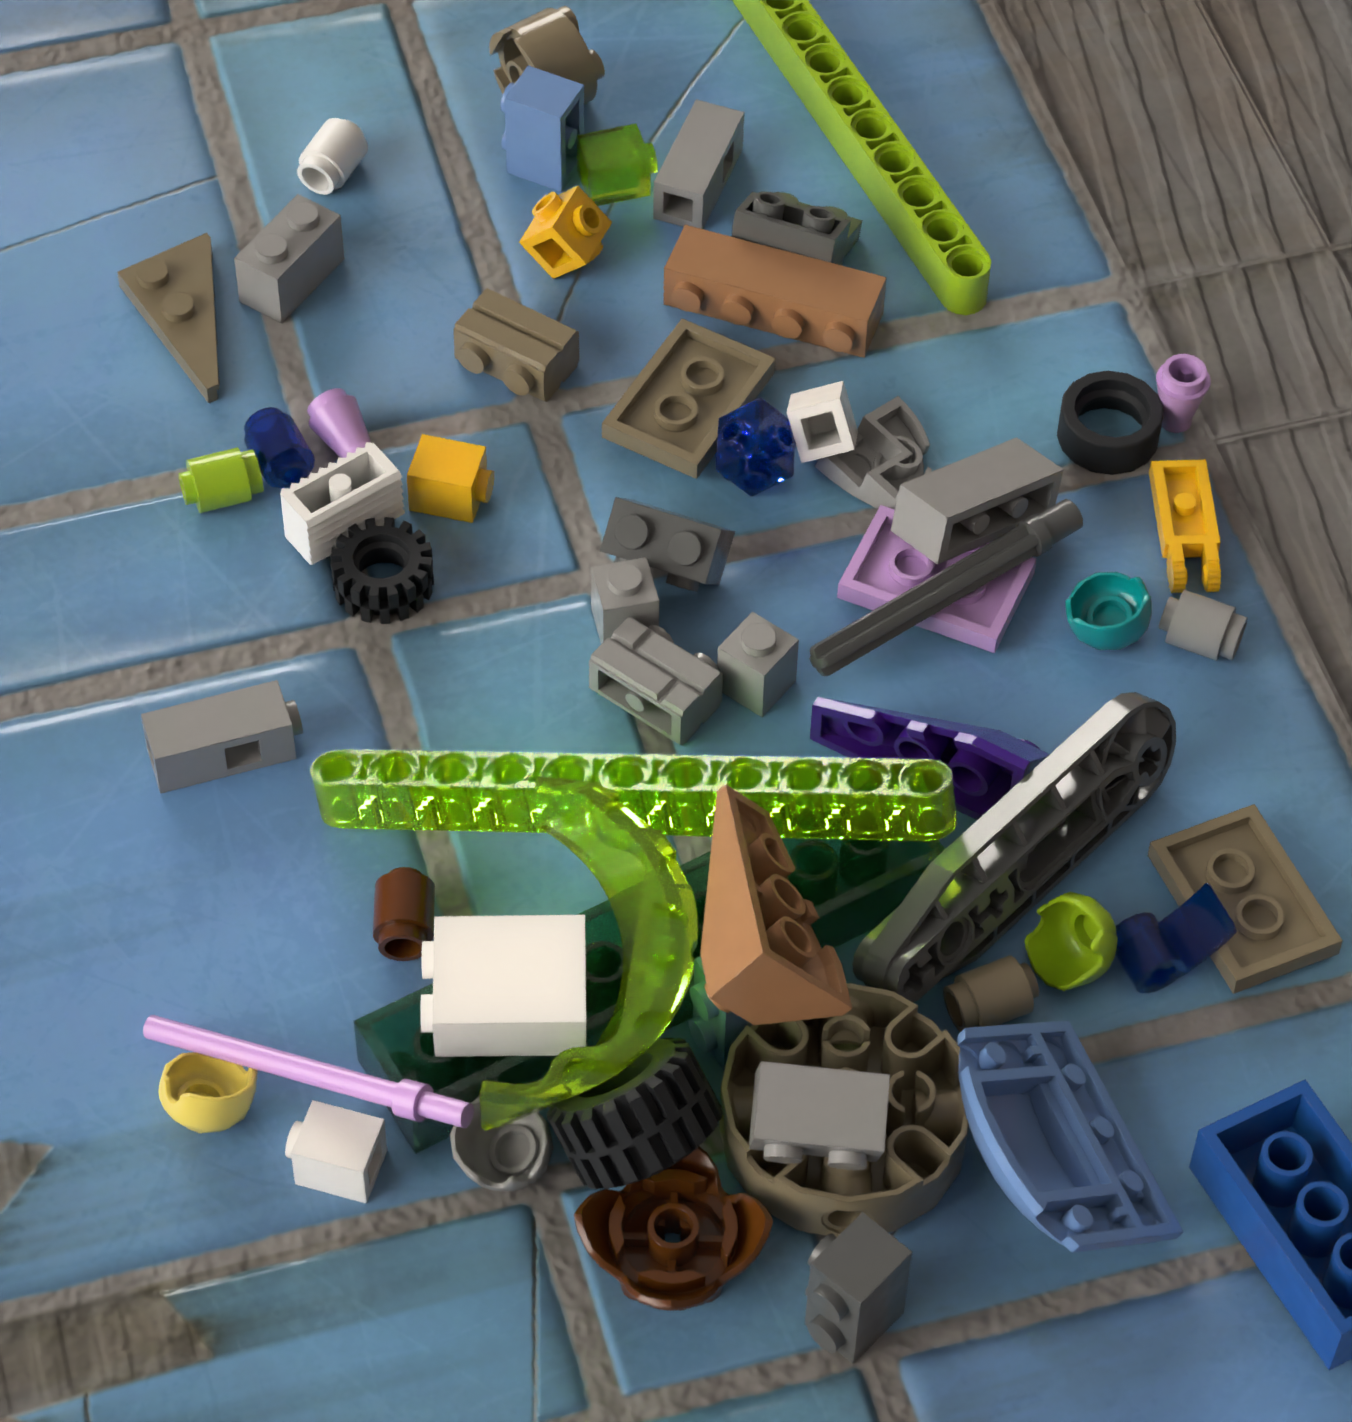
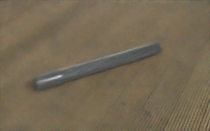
[809,499,1083,676]

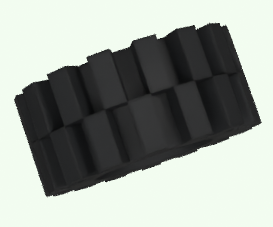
[331,517,434,624]

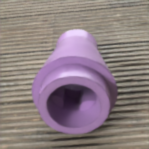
[1156,354,1211,433]
[307,388,371,458]

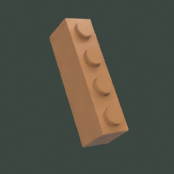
[663,225,886,358]

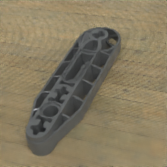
[852,692,1176,1003]

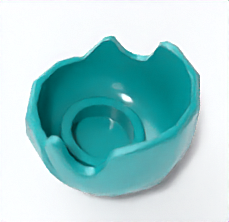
[1065,572,1152,650]

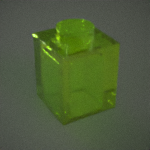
[577,123,658,206]

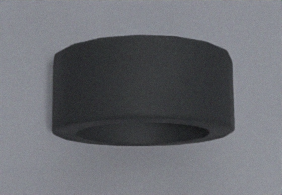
[1057,371,1164,475]

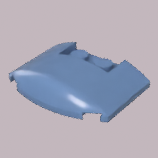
[958,1020,1184,1253]

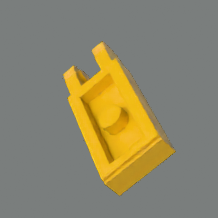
[1149,459,1221,593]

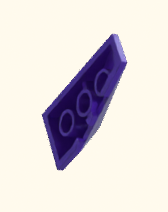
[810,697,1050,820]

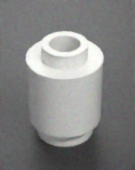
[297,118,368,195]

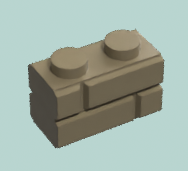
[453,288,579,402]

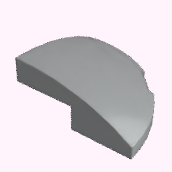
[815,396,932,510]

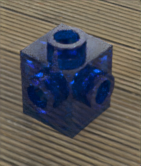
[716,397,796,497]

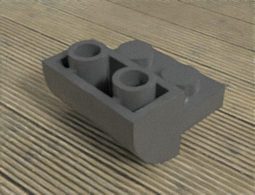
[732,192,863,265]

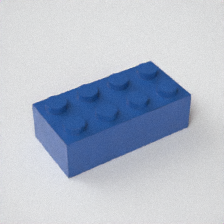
[1189,1079,1352,1370]

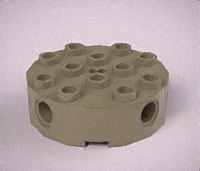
[719,982,969,1237]

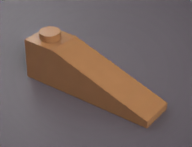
[700,784,852,1026]

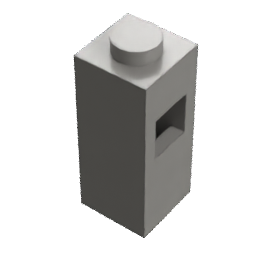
[653,99,744,229]
[141,680,303,794]

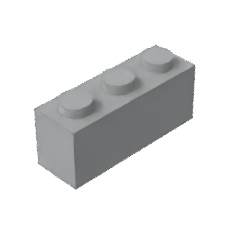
[890,437,1064,564]

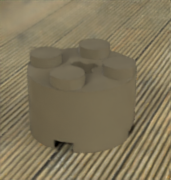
[489,6,605,104]

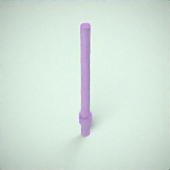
[143,1015,474,1128]

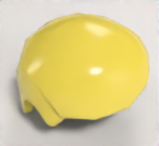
[159,1052,258,1133]

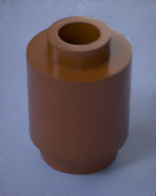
[373,867,435,961]

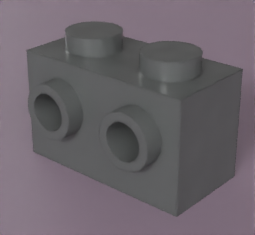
[600,497,735,592]
[805,1212,912,1364]

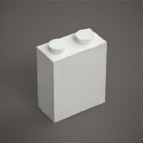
[421,915,587,1057]

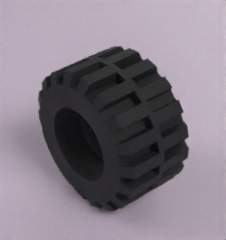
[547,1037,723,1189]

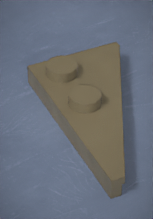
[117,232,220,403]

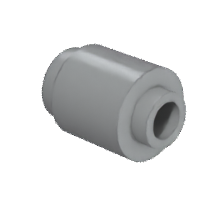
[1159,590,1248,661]

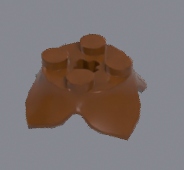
[574,1146,773,1311]

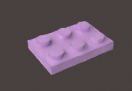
[837,505,1037,653]

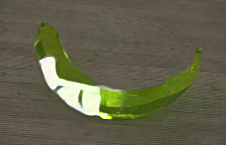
[480,776,698,1131]

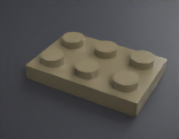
[602,318,776,479]
[1148,804,1343,994]

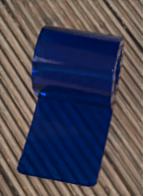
[1115,883,1237,993]

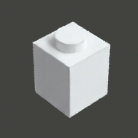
[787,381,858,463]
[285,1100,387,1204]

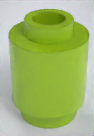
[178,447,264,513]

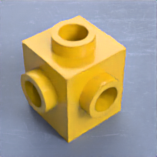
[519,186,612,279]

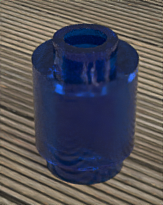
[244,407,315,488]

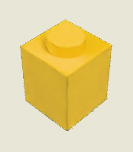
[407,434,495,523]

